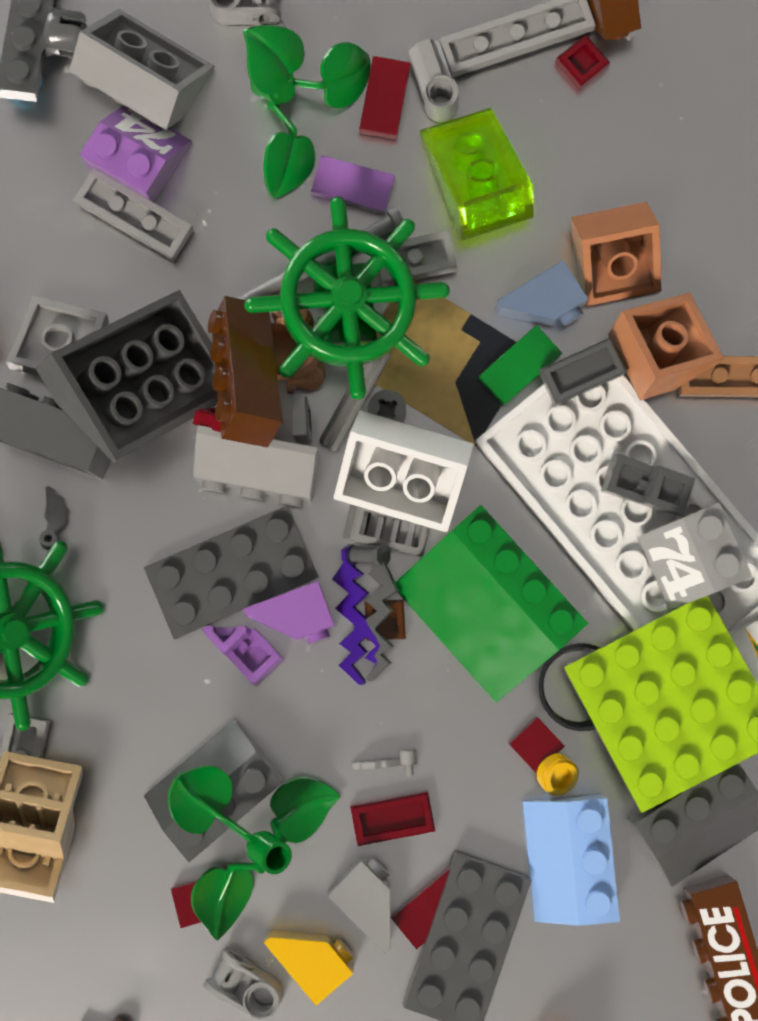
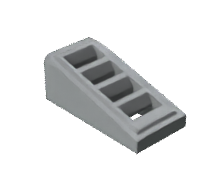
[343,504,430,557]

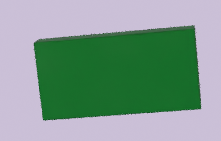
[479,325,562,406]

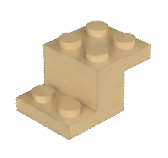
[0,751,83,903]

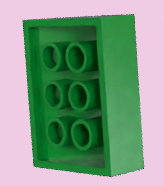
[395,505,589,703]

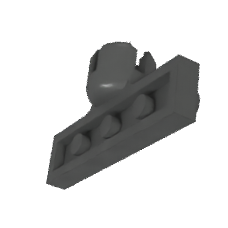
[0,0,87,102]

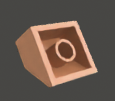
[571,202,662,306]
[608,292,724,400]

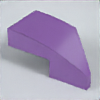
[202,626,285,686]

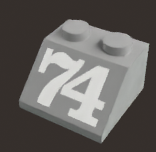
[637,502,752,610]

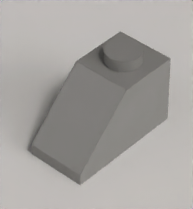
[327,855,391,954]

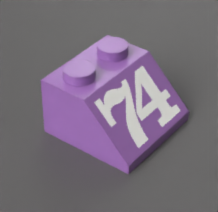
[79,106,192,203]

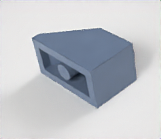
[495,260,589,327]

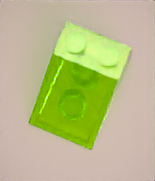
[420,107,534,241]

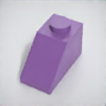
[243,581,335,644]

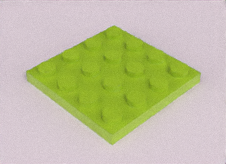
[564,596,758,813]

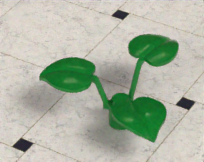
[243,25,371,198]
[168,765,341,941]

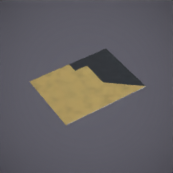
[375,280,516,446]

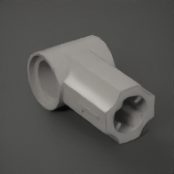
[408,38,459,123]

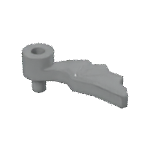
[352,749,417,776]

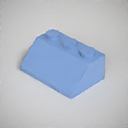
[522,793,620,926]

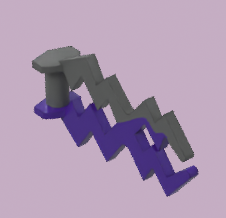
[332,544,399,685]

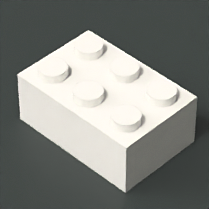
[333,410,474,533]

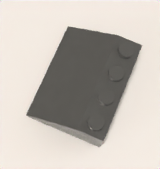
[35,290,218,462]

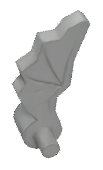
[39,486,68,550]

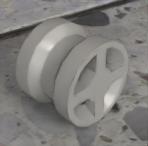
[368,390,406,423]

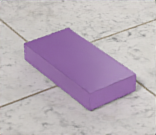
[311,155,395,215]

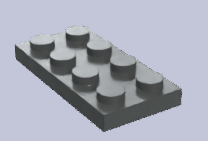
[144,505,319,640]
[403,852,532,1021]

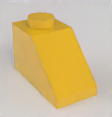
[264,930,355,1006]

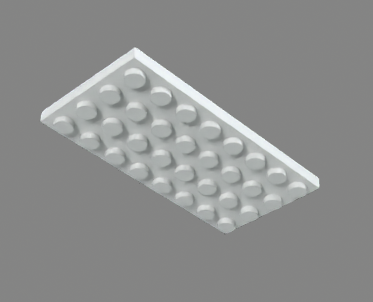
[475,342,758,632]

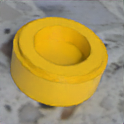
[537,754,579,796]

